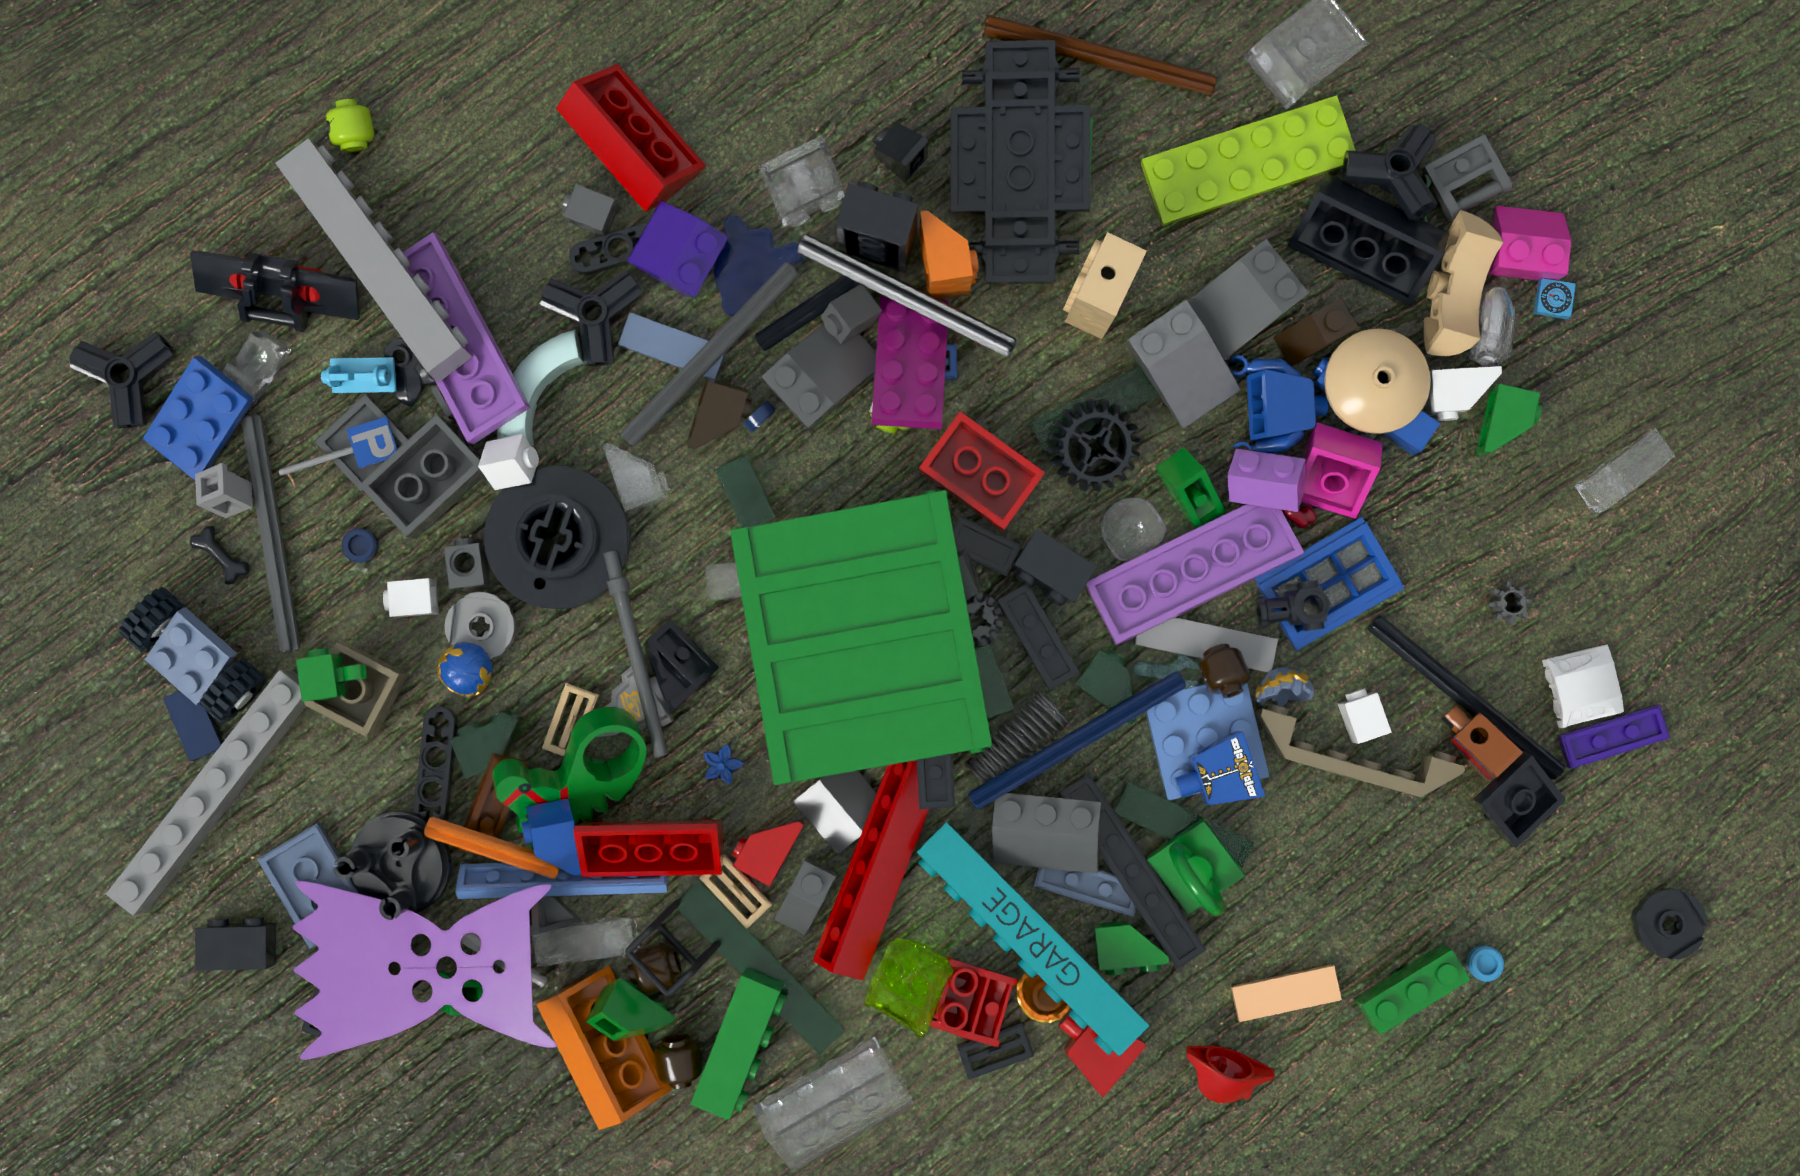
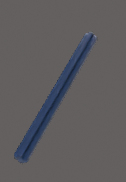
[968,672,1186,809]

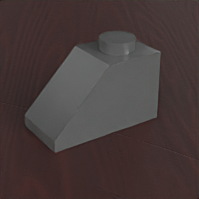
[774,857,837,935]

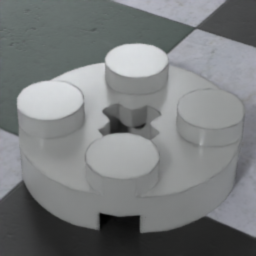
[445,592,517,660]

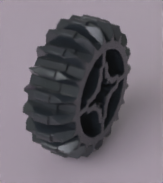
[1047,398,1141,492]

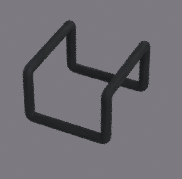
[625,900,721,996]

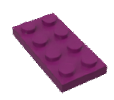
[871,296,949,429]

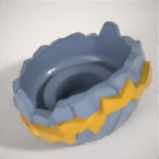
[1255,667,1314,707]

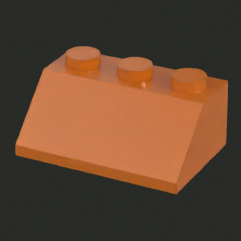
[919,210,979,299]

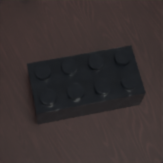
[836,181,918,273]

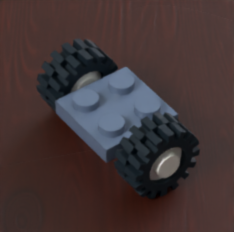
[118,587,267,724]

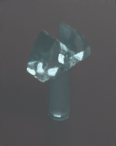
[1133,654,1200,690]

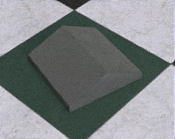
[793,771,877,854]

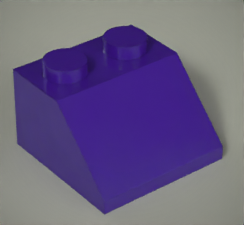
[627,201,728,297]

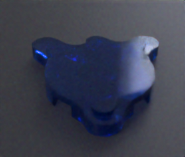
[714,215,805,316]

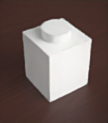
[478,434,539,490]
[383,578,439,618]
[1337,688,1392,744]

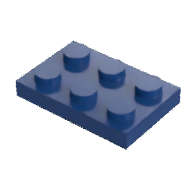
[142,356,254,480]

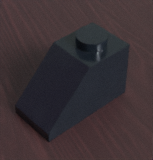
[874,123,929,183]

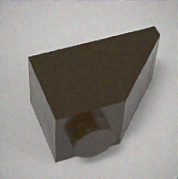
[1273,298,1358,366]
[687,377,752,450]

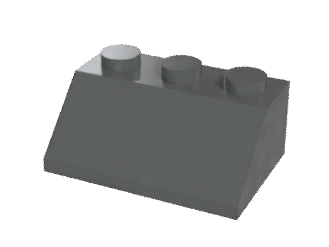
[992,793,1104,873]

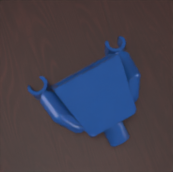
[1230,355,1329,454]

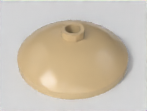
[1324,329,1430,434]

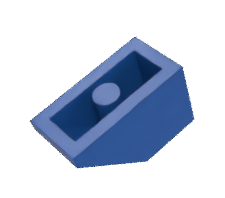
[521,799,581,875]

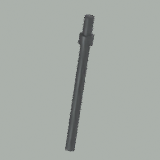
[603,550,668,758]

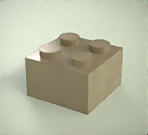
[304,642,409,737]

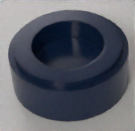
[742,400,776,432]
[342,528,379,563]

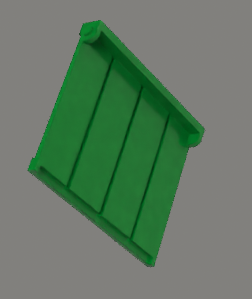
[730,490,993,785]

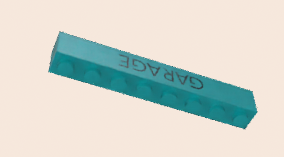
[917,822,1149,1057]

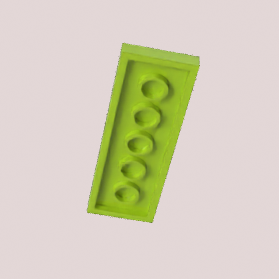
[1140,95,1356,226]

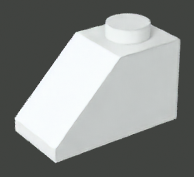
[1425,366,1502,421]

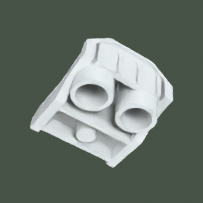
[1542,644,1624,728]

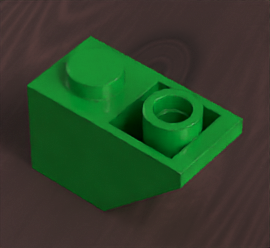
[1092,921,1169,975]
[586,978,675,1041]

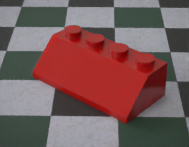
[556,64,706,212]
[573,819,724,877]

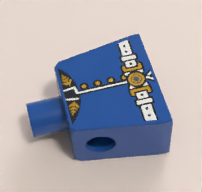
[1175,731,1265,805]

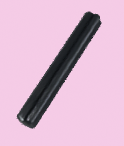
[755,262,868,351]

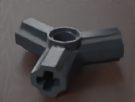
[1342,124,1438,221]
[540,270,645,367]
[69,332,177,429]

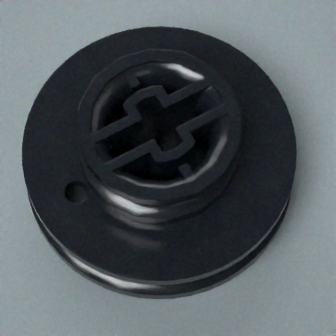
[484,466,631,609]

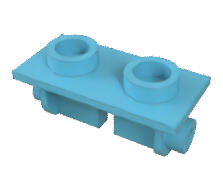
[321,357,397,393]

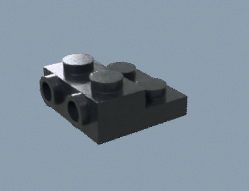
[1474,751,1566,848]

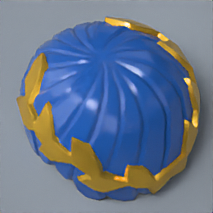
[437,642,493,697]

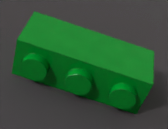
[1353,944,1471,1035]

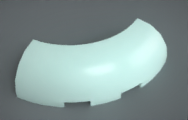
[497,329,584,447]

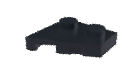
[643,619,719,713]

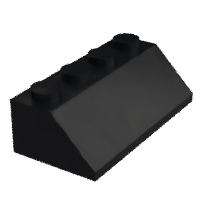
[1287,172,1449,306]

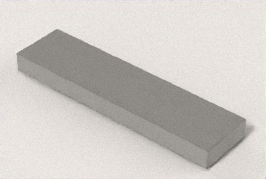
[1134,618,1278,673]

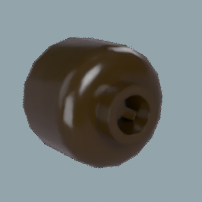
[1199,644,1250,698]
[627,942,682,993]
[655,1033,702,1089]

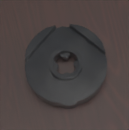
[1631,888,1707,959]

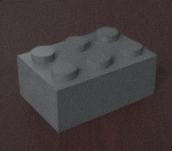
[359,414,485,539]

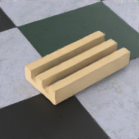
[542,683,600,756]
[699,853,773,929]

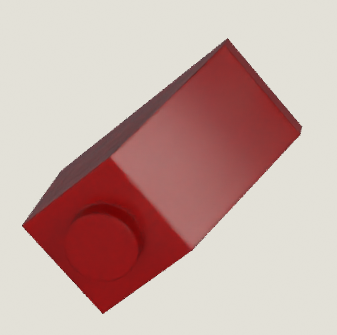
[732,819,805,887]

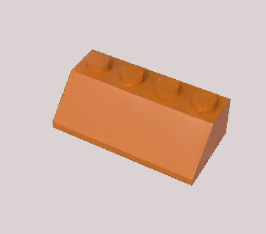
[536,965,672,1130]

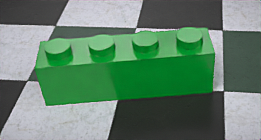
[690,967,787,1120]

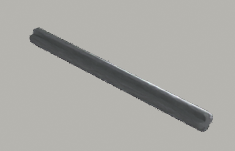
[621,262,799,446]
[241,414,301,652]

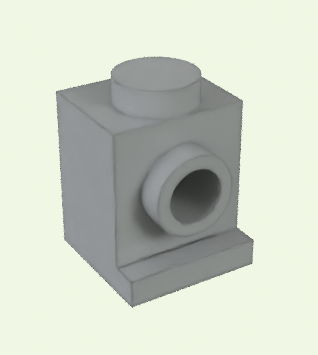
[195,463,253,518]

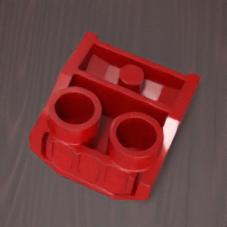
[926,957,1018,1047]

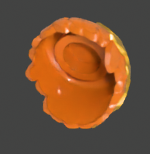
[1017,973,1071,1023]

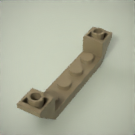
[1255,704,1466,797]

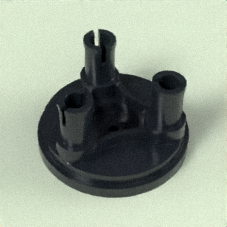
[333,811,452,920]

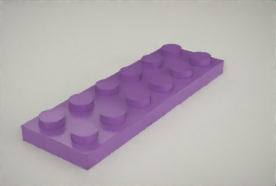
[403,232,531,444]
[1086,504,1304,646]

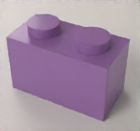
[1228,449,1306,512]

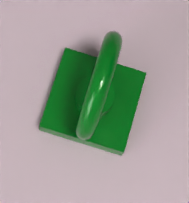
[1147,817,1245,916]

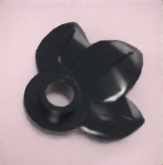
[384,338,437,407]

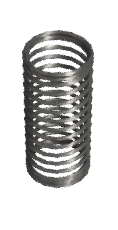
[965,691,1069,784]

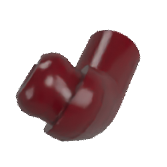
[1282,505,1317,528]

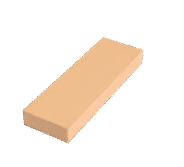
[1230,964,1342,1022]

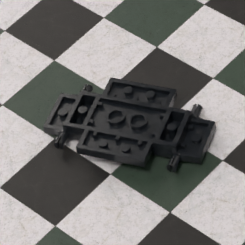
[951,40,1090,284]

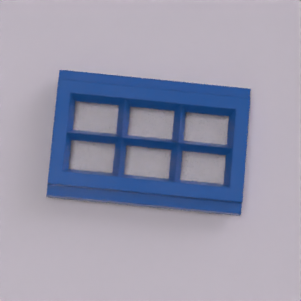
[1254,517,1404,651]

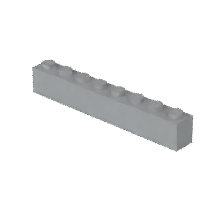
[275,138,472,382]
[106,670,306,916]

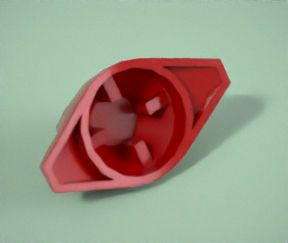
[1186,1046,1275,1103]

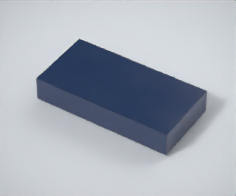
[163,691,223,762]

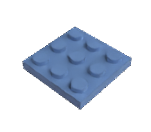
[1145,683,1270,801]

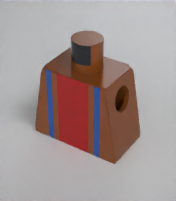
[1441,705,1523,782]

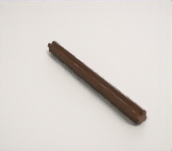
[984,15,1217,95]

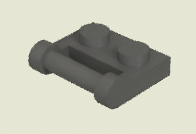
[1421,134,1513,223]

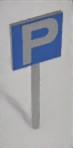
[279,416,398,475]

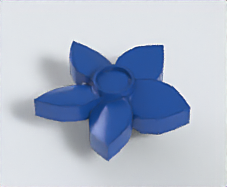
[703,743,744,785]

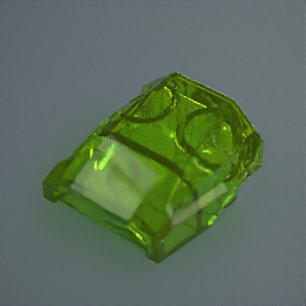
[864,938,953,1039]

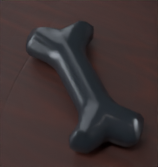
[190,526,250,585]

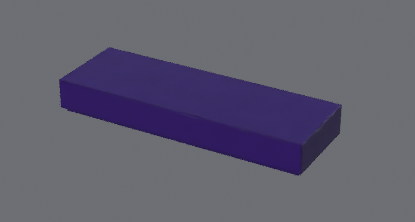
[1557,705,1670,769]

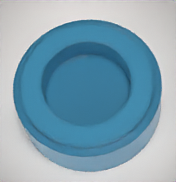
[1466,945,1504,982]

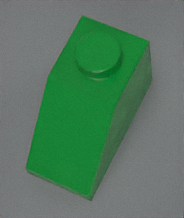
[1475,384,1542,456]
[1155,447,1226,529]

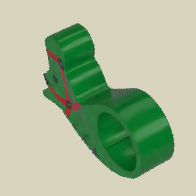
[492,707,647,850]

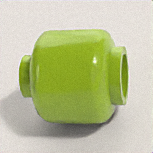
[326,99,374,152]

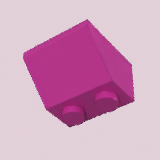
[1487,206,1571,281]
[1301,422,1382,519]

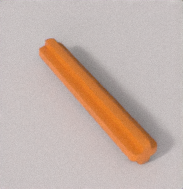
[424,817,560,879]

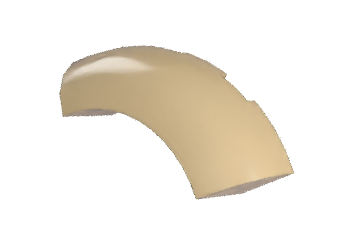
[1424,210,1503,356]

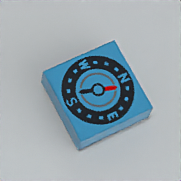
[1533,278,1576,319]

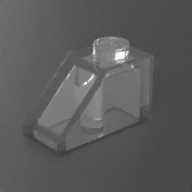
[602,443,671,513]

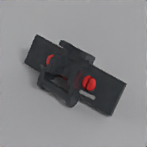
[190,250,360,332]

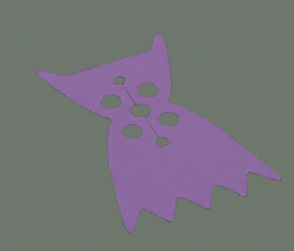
[292,881,557,1060]

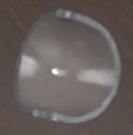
[1101,498,1166,561]

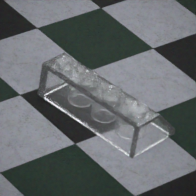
[753,1037,914,1171]

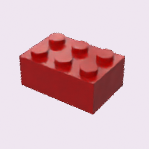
[919,412,1045,532]

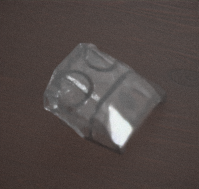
[1469,287,1517,367]

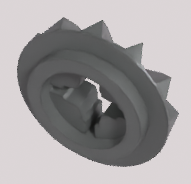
[966,592,1004,647]

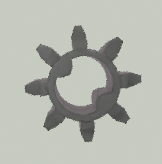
[1485,581,1533,625]

